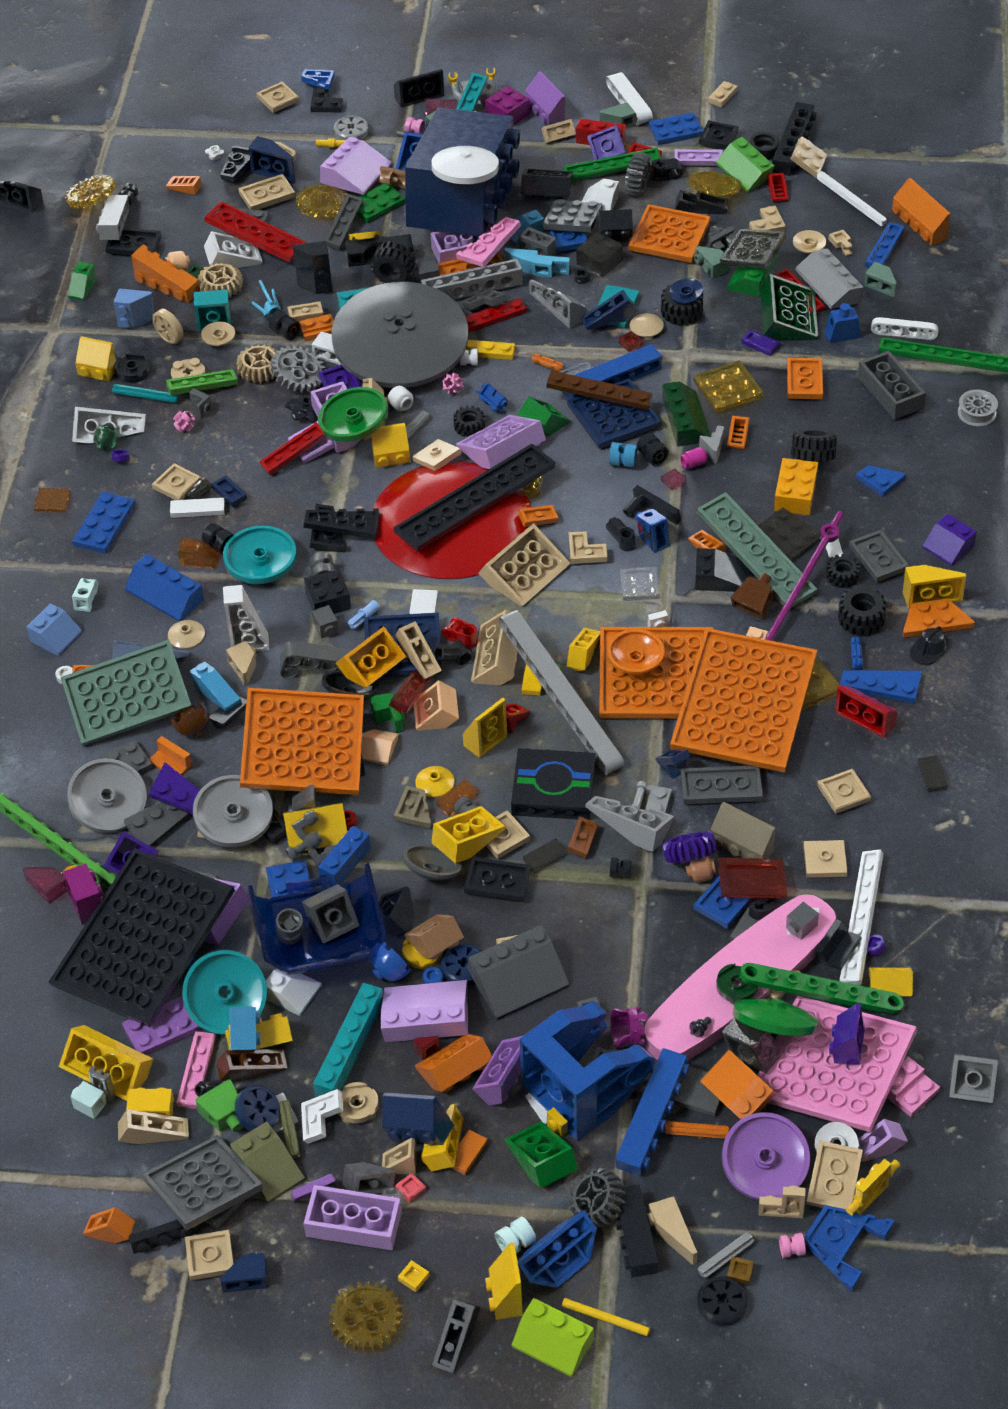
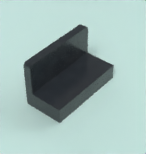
[814,920,862,969]

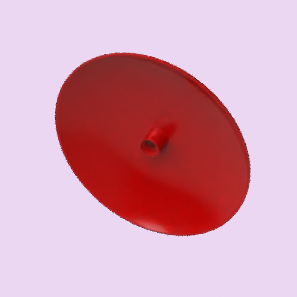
[372,461,531,579]

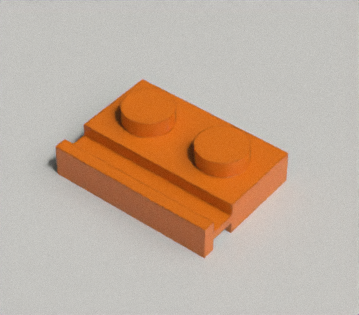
[299,314,334,342]

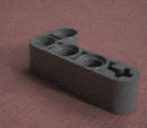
[280,641,352,679]

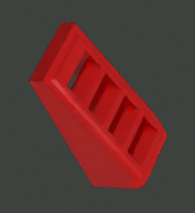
[767,173,789,202]

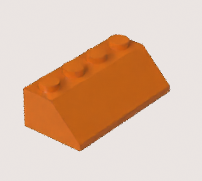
[892,178,951,246]

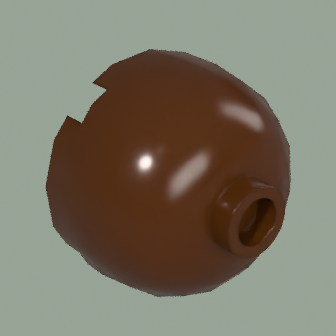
[170,702,209,737]

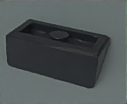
[209,697,247,729]

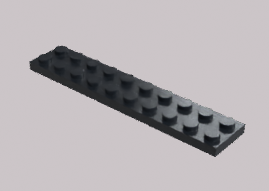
[394,443,555,552]

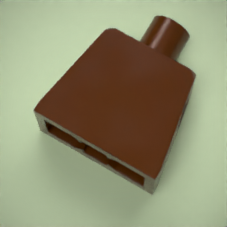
[730,573,774,620]

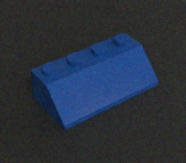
[125,554,204,622]

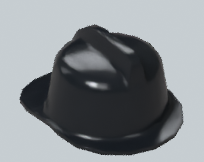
[910,626,949,664]

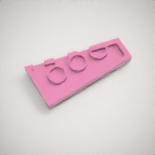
[456,217,521,267]

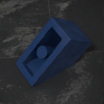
[220,1252,268,1293]

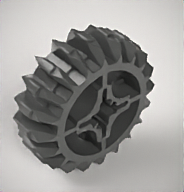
[625,152,652,197]
[569,1167,626,1228]

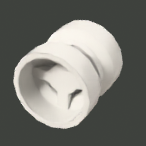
[460,349,478,366]

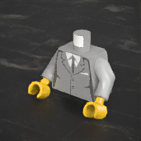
[448,68,496,111]

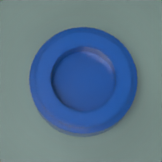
[423,967,444,984]

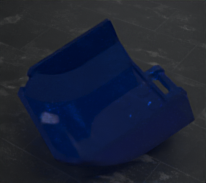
[248,863,387,976]

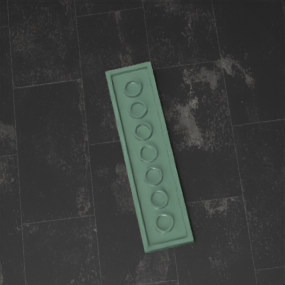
[697,492,817,608]

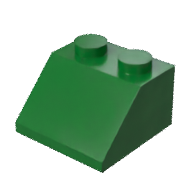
[518,396,571,435]

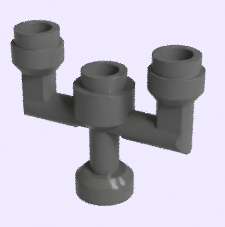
[285,810,335,867]

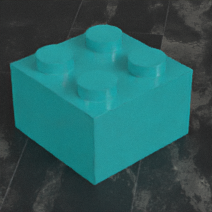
[194,289,232,331]

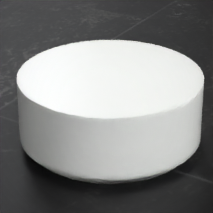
[55,666,73,684]

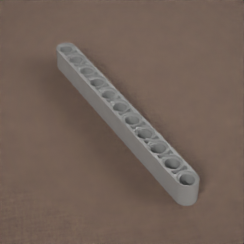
[499,610,624,775]

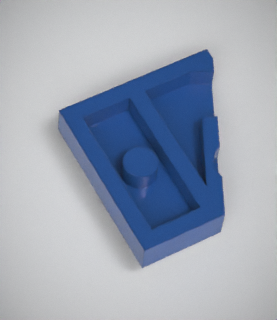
[301,69,335,90]
[856,465,906,497]

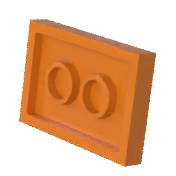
[787,358,823,399]

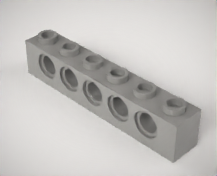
[421,259,523,300]

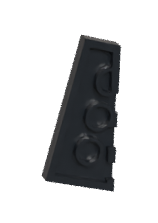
[303,508,379,539]

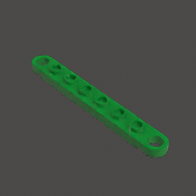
[739,963,904,1015]

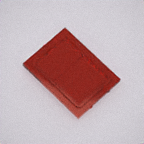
[718,858,787,898]

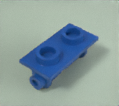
[475,383,508,413]

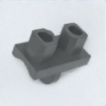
[705,225,737,251]

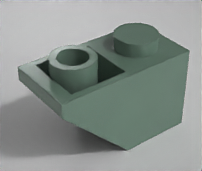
[599,102,636,128]
[694,246,730,279]

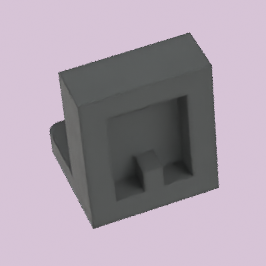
[189,388,212,418]

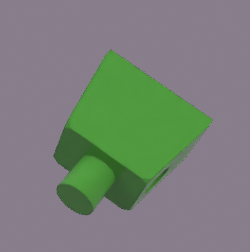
[195,1079,243,1132]

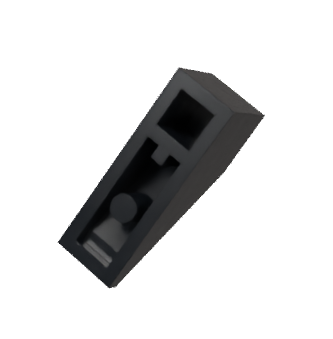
[432,1299,480,1373]

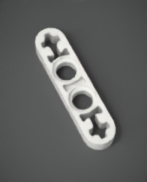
[871,317,938,340]

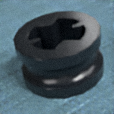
[574,268,589,284]

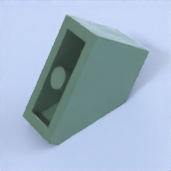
[864,262,897,297]

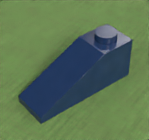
[581,290,638,330]

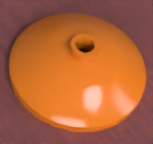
[607,629,664,674]

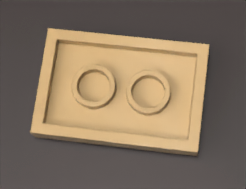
[238,174,296,210]
[806,1140,863,1209]

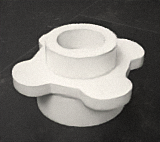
[205,145,224,160]

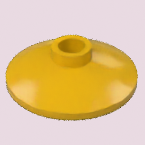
[415,766,454,798]

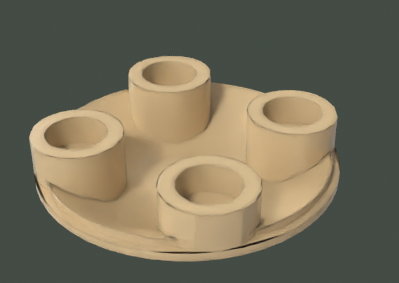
[630,313,664,340]

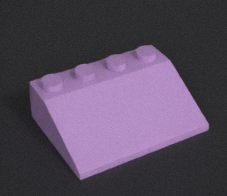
[320,137,392,195]
[456,415,546,469]
[381,980,468,1042]

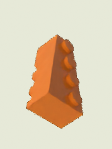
[131,244,200,303]

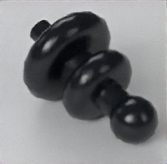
[689,1017,712,1037]

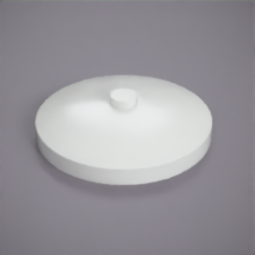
[432,146,499,184]

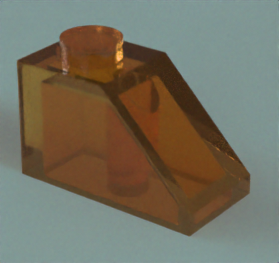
[177,537,220,569]

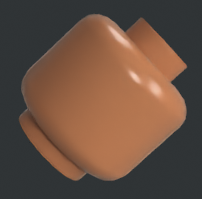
[686,856,716,883]

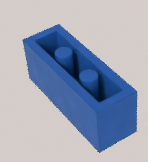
[318,826,371,887]

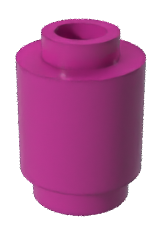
[680,447,708,469]

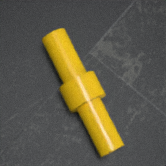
[316,138,346,148]

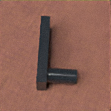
[623,485,681,525]

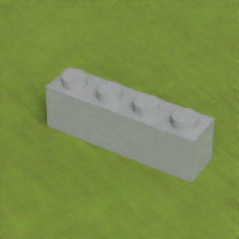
[96,195,130,240]

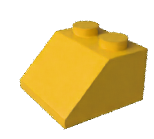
[75,336,116,382]
[371,423,410,468]

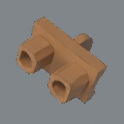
[378,166,405,189]

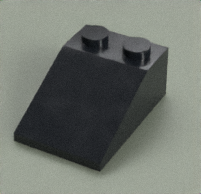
[695,548,751,592]

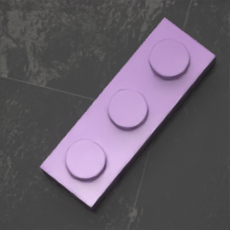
[675,149,723,166]

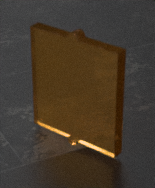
[34,488,70,512]

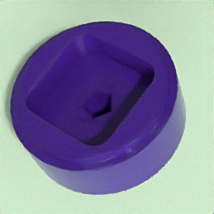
[112,449,129,463]
[867,935,887,956]

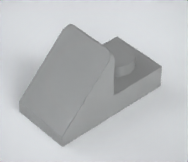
[699,426,724,464]

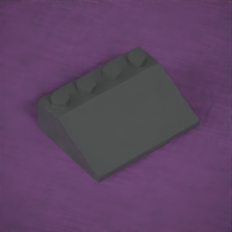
[467,925,569,1019]

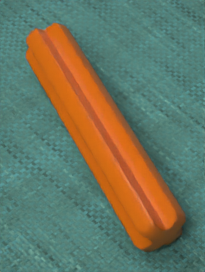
[665,1121,729,1138]

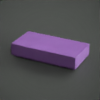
[290,1174,335,1202]

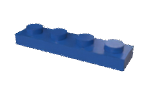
[865,222,905,268]

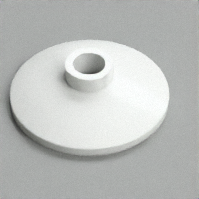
[815,1122,859,1152]

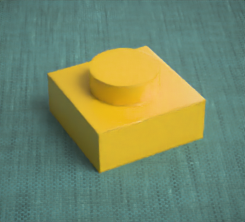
[547,1107,568,1137]
[398,1260,430,1292]

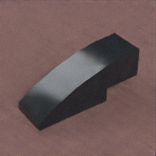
[675,190,728,214]

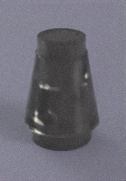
[186,477,212,500]

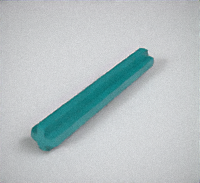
[112,384,179,404]

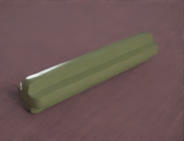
[279,1100,300,1159]

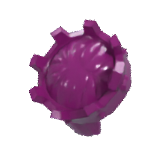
[610,1006,649,1049]

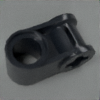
[651,158,683,181]

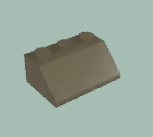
[710,802,775,868]

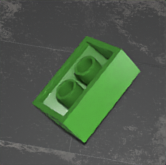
[715,137,774,193]

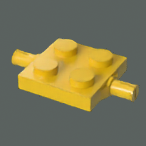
[845,1159,901,1216]

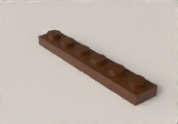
[546,370,652,410]

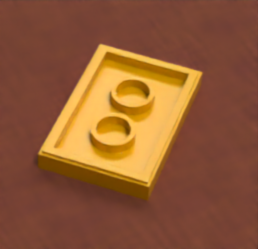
[283,803,347,850]

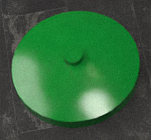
[318,387,388,442]
[732,999,818,1036]

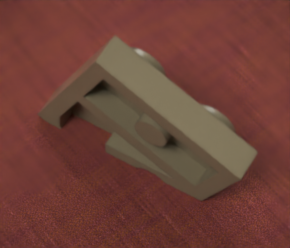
[394,786,431,828]

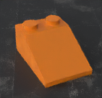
[700,1050,776,1119]

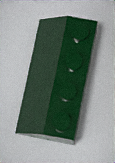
[662,381,711,447]

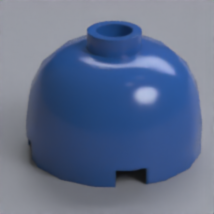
[371,941,411,982]

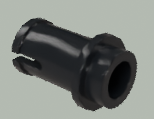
[195,1079,222,1097]

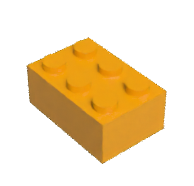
[774,458,818,515]

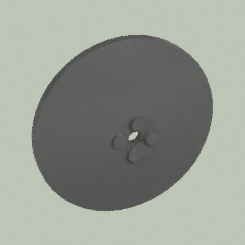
[332,282,468,388]

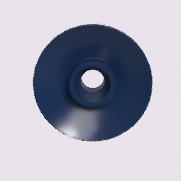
[669,278,703,304]

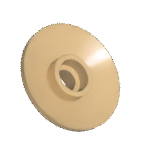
[793,230,826,253]
[201,322,235,346]
[168,620,205,649]

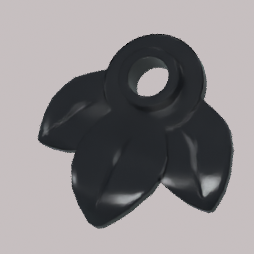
[284,395,317,424]

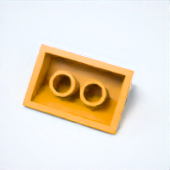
[336,626,407,688]

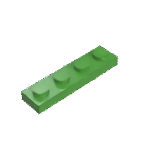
[166,369,238,395]

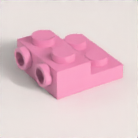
[887,1056,940,1117]

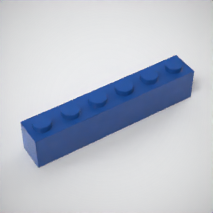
[562,344,662,400]
[615,1048,690,1177]

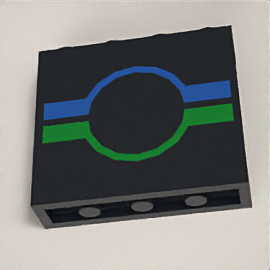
[511,748,596,820]

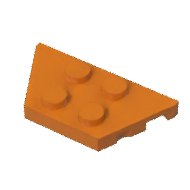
[903,599,975,638]

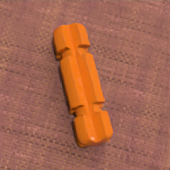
[532,353,564,372]

